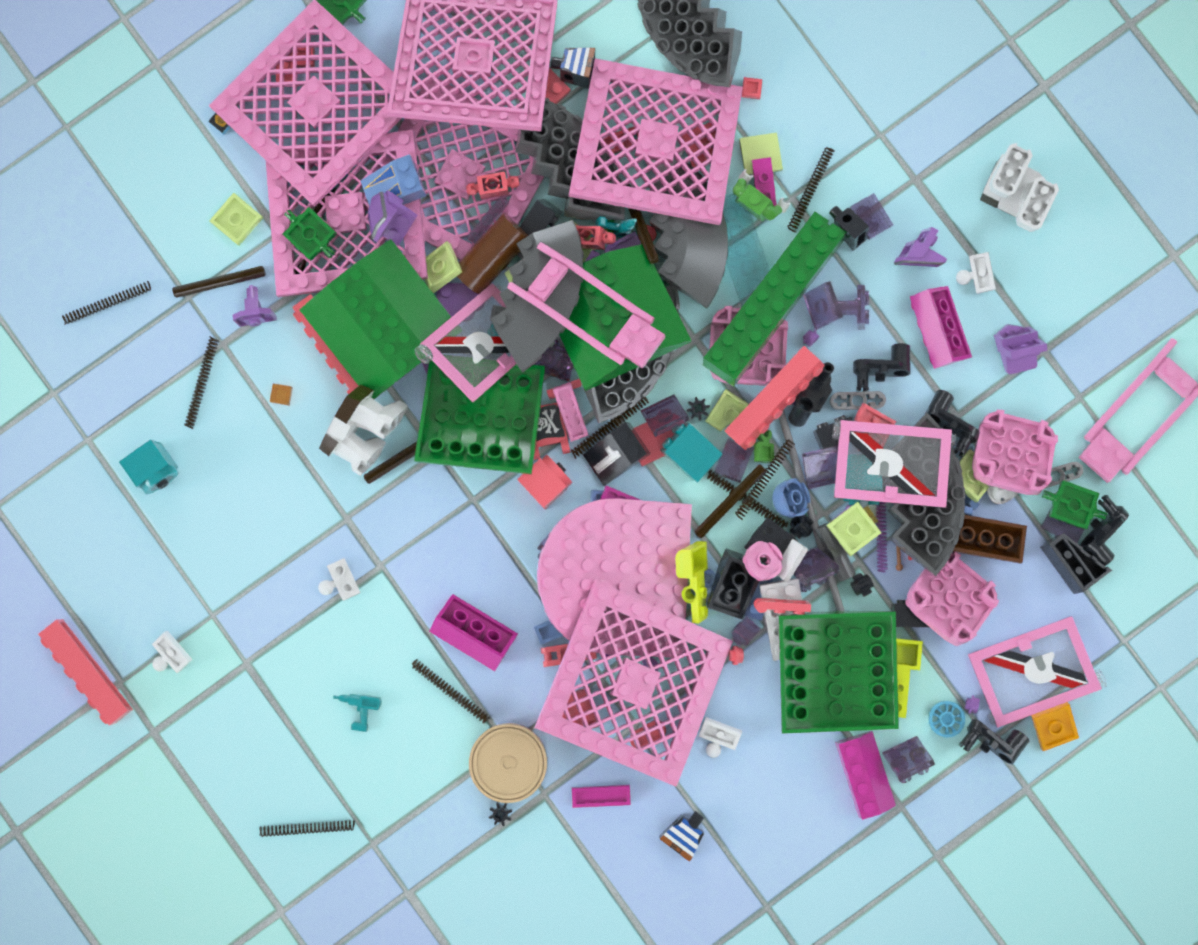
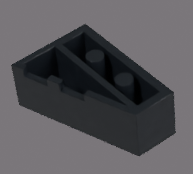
[517,199,563,259]
[1040,533,1112,594]

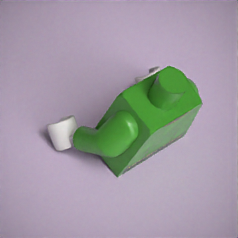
[733,169,791,222]

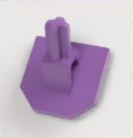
[232,285,277,327]

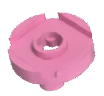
[743,541,783,581]

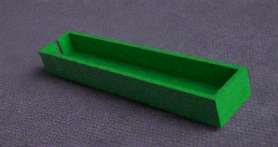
[702,212,846,387]

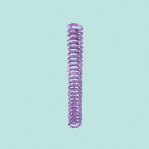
[875,479,888,572]

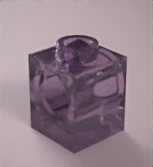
[730,616,761,647]

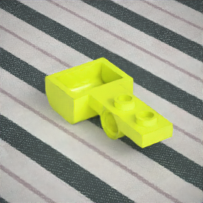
[675,541,708,624]
[896,638,923,718]

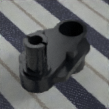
[853,343,911,392]
[788,362,834,427]
[925,390,980,457]
[1081,495,1129,566]
[959,719,1030,765]

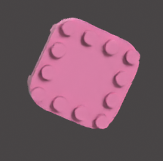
[709,305,788,386]
[972,409,1058,495]
[905,552,999,646]

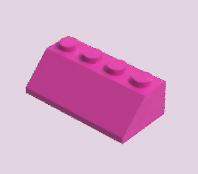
[910,286,972,369]
[429,594,518,671]
[835,731,896,820]

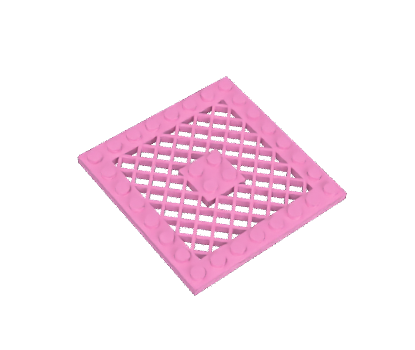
[209,0,419,207]
[387,0,558,132]
[569,58,743,225]
[363,78,544,260]
[266,130,428,297]
[534,580,733,787]

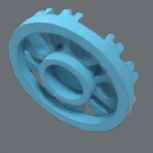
[928,701,965,738]

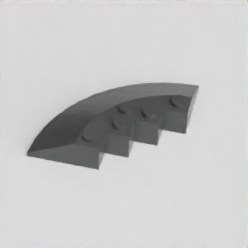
[637,0,742,88]
[515,96,625,220]
[649,159,728,309]
[491,220,584,372]
[582,286,680,423]
[886,413,965,576]

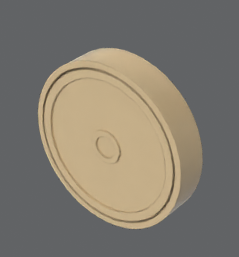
[469,723,547,803]

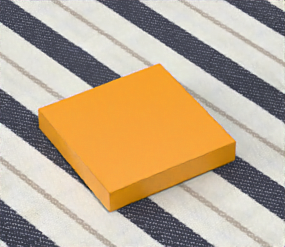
[1031,702,1079,751]

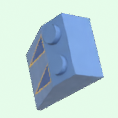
[360,154,427,205]

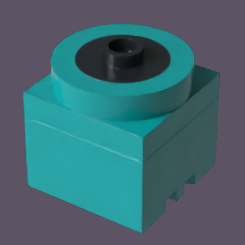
[119,439,179,495]

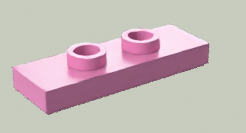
[552,382,589,442]

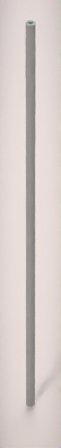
[779,410,845,611]

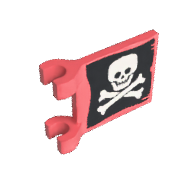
[534,403,571,460]

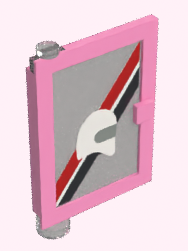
[414,283,517,402]
[832,420,956,508]
[968,616,1107,728]

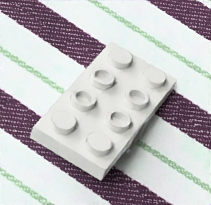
[759,578,802,661]

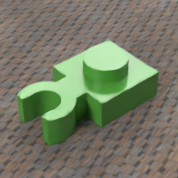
[754,430,774,464]

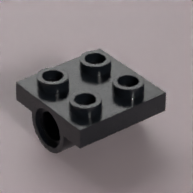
[744,517,798,565]

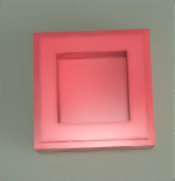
[741,77,763,100]

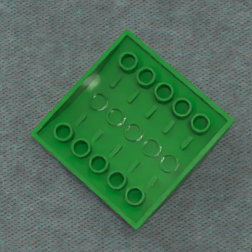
[299,239,463,399]
[559,244,692,391]
[414,355,545,475]
[778,611,899,734]

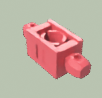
[466,171,520,200]
[576,225,616,250]

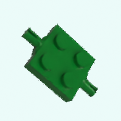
[316,0,367,25]
[283,207,337,261]
[1042,480,1107,530]

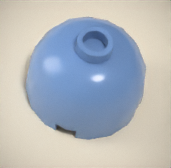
[772,478,810,518]

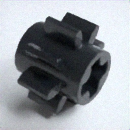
[686,397,710,421]
[789,514,814,539]
[850,573,874,597]
[489,802,513,826]

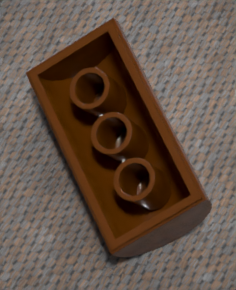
[457,212,528,294]
[953,515,1027,564]

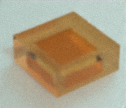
[269,383,293,406]

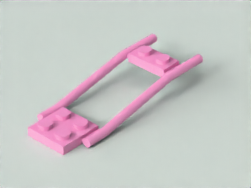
[507,242,665,369]
[1078,338,1198,483]

